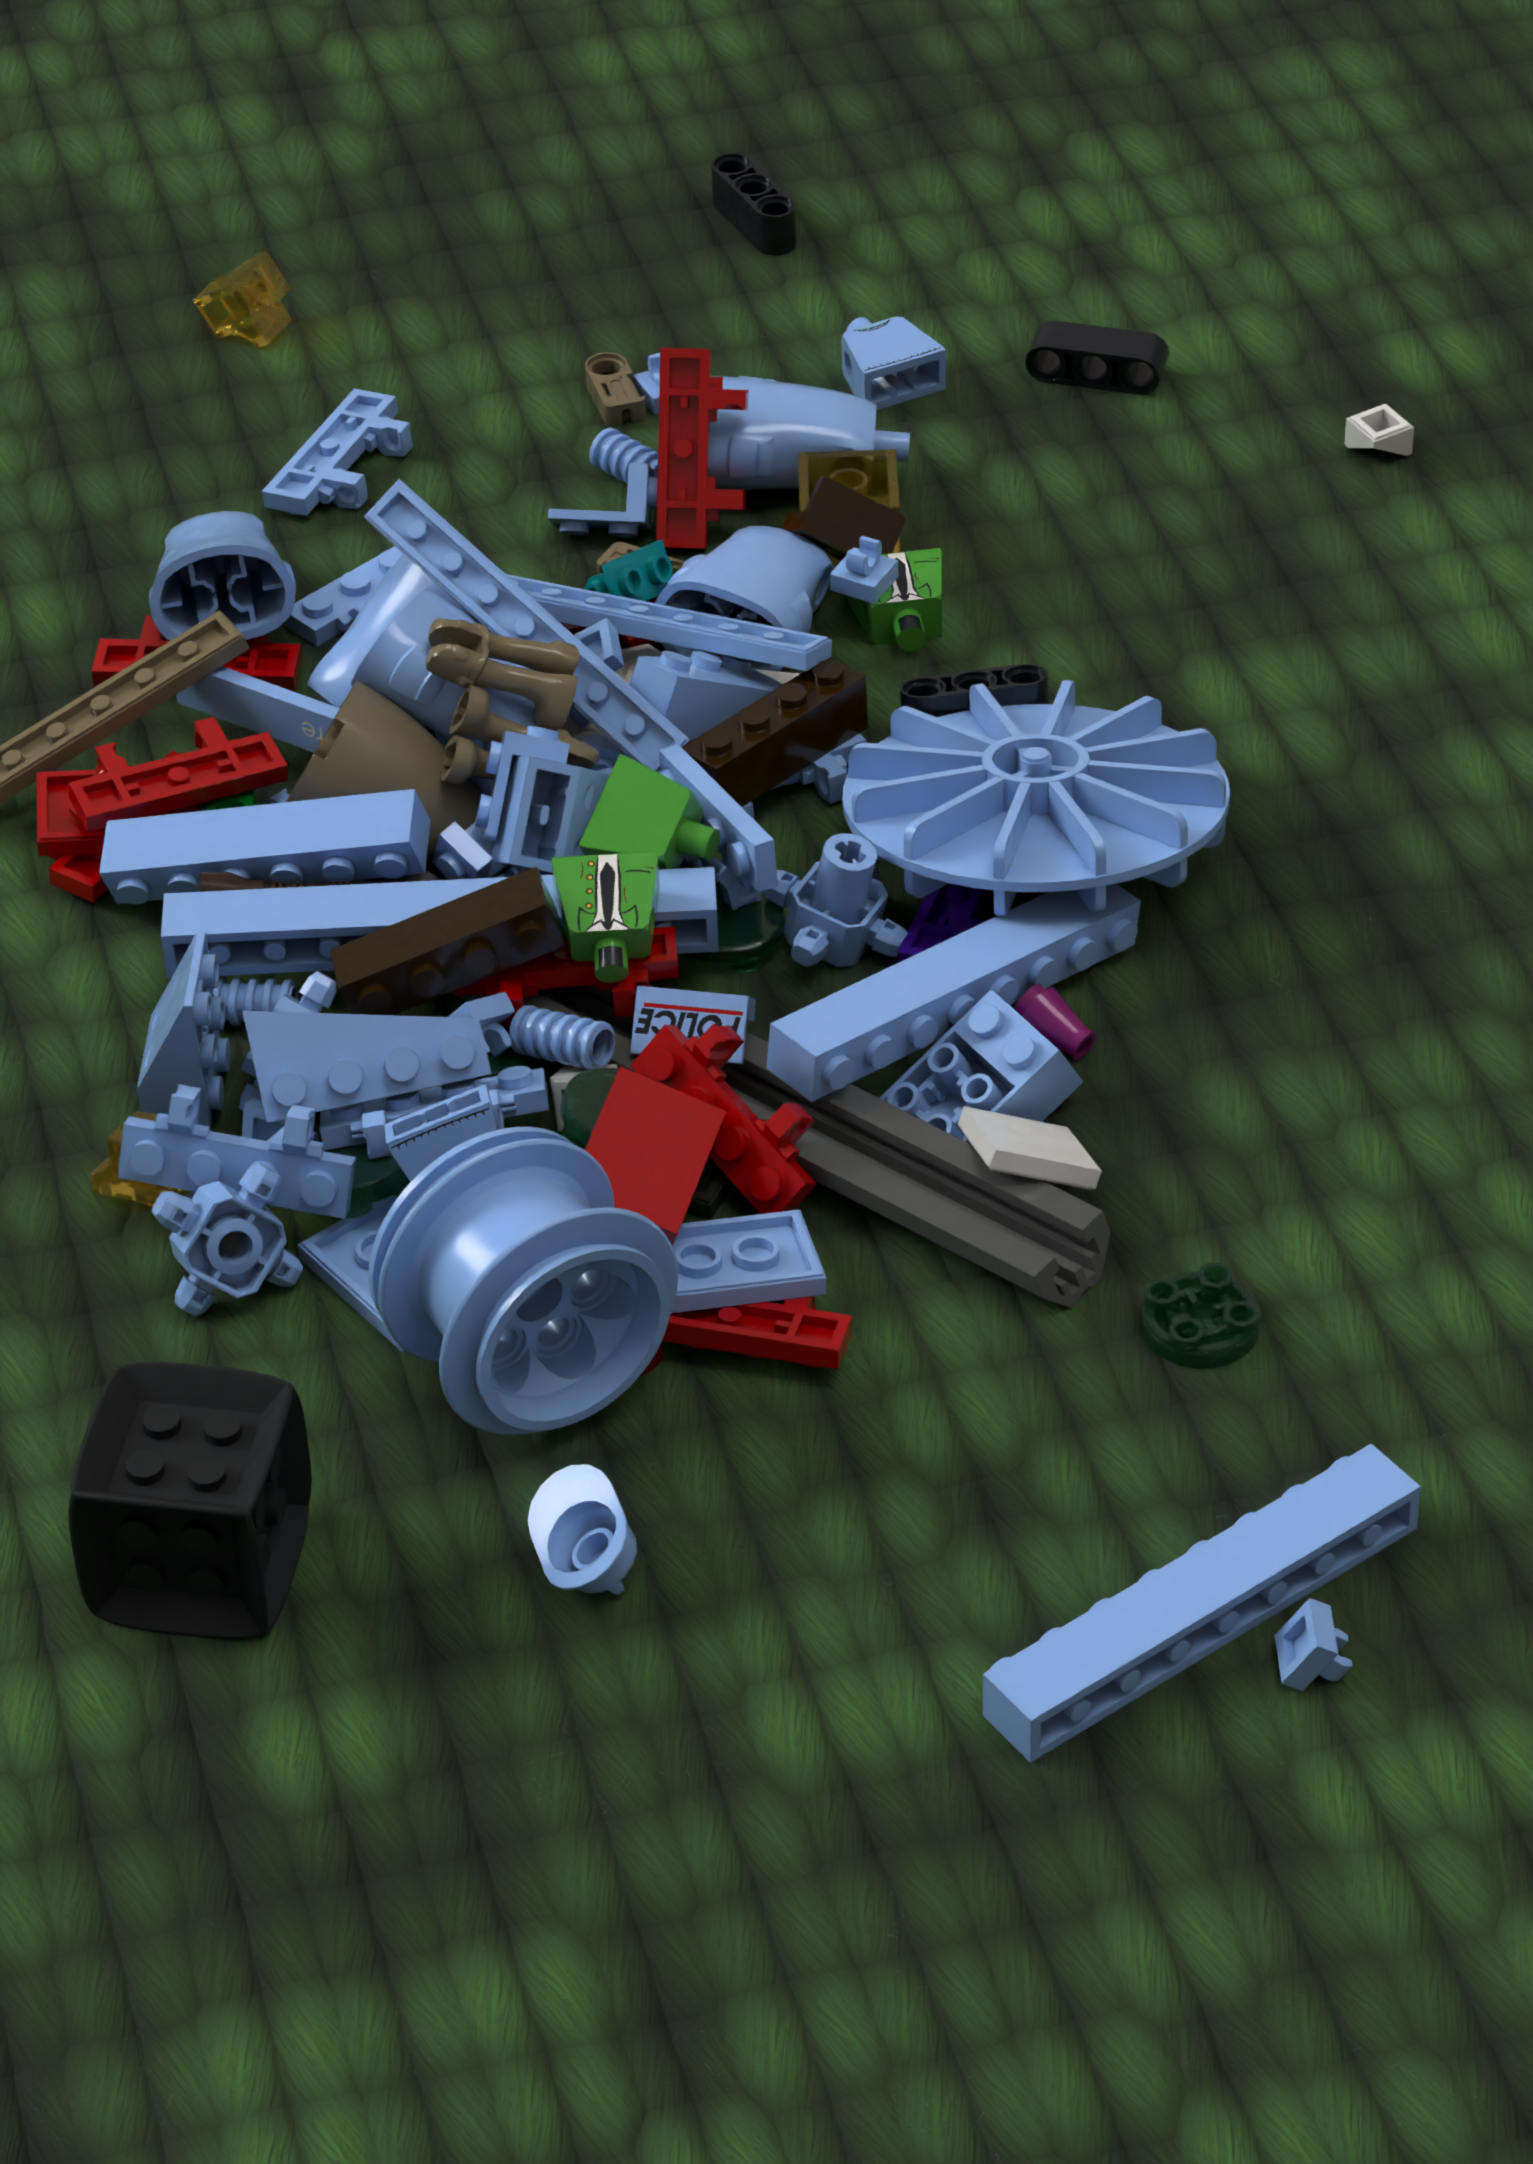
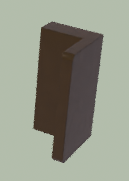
[782,476,906,561]

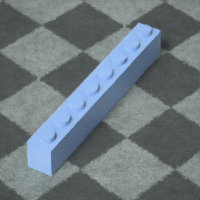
[766,884,1141,1102]
[983,1444,1421,1763]

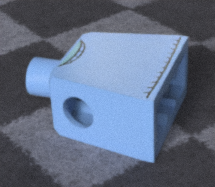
[841,316,946,410]
[384,1084,498,1182]

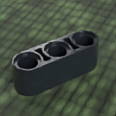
[711,153,796,256]
[1025,321,1169,395]
[900,664,1049,717]

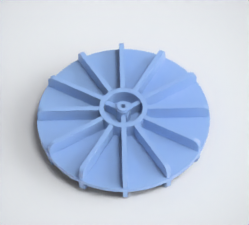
[842,680,1230,916]

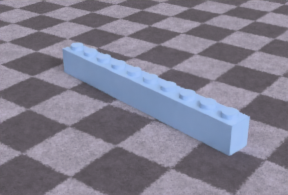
[161,867,719,978]

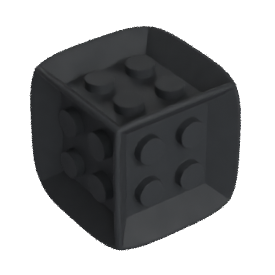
[68,1361,312,1639]

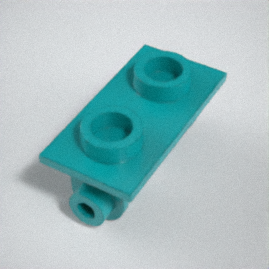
[585,539,673,601]

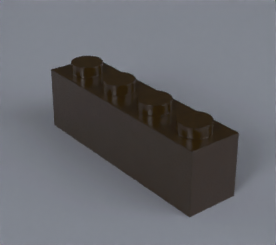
[682,658,868,807]
[330,866,567,1015]

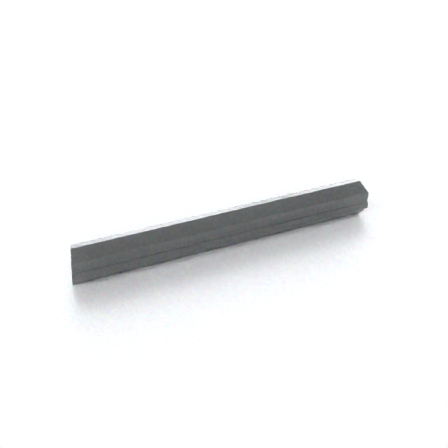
[319,870,1110,1308]

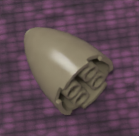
[286,680,481,870]

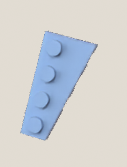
[242,1011,491,1123]

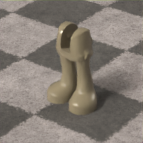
[426,618,579,731]
[441,684,600,785]

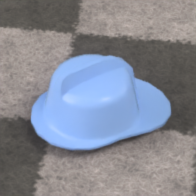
[528,1464,637,1595]

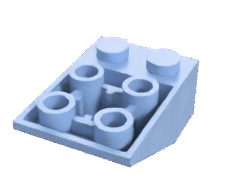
[491,756,610,875]
[136,931,231,1129]
[880,989,1083,1145]

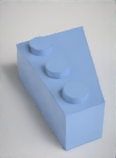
[629,651,783,740]

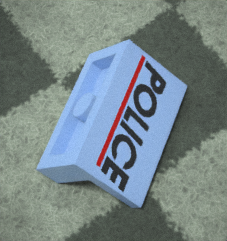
[630,986,756,1064]

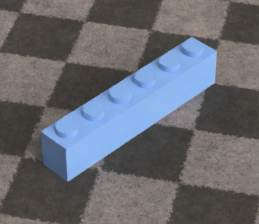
[99,789,431,904]

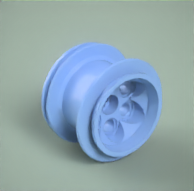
[368,1127,678,1436]

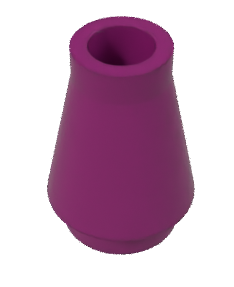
[1014,984,1096,1061]

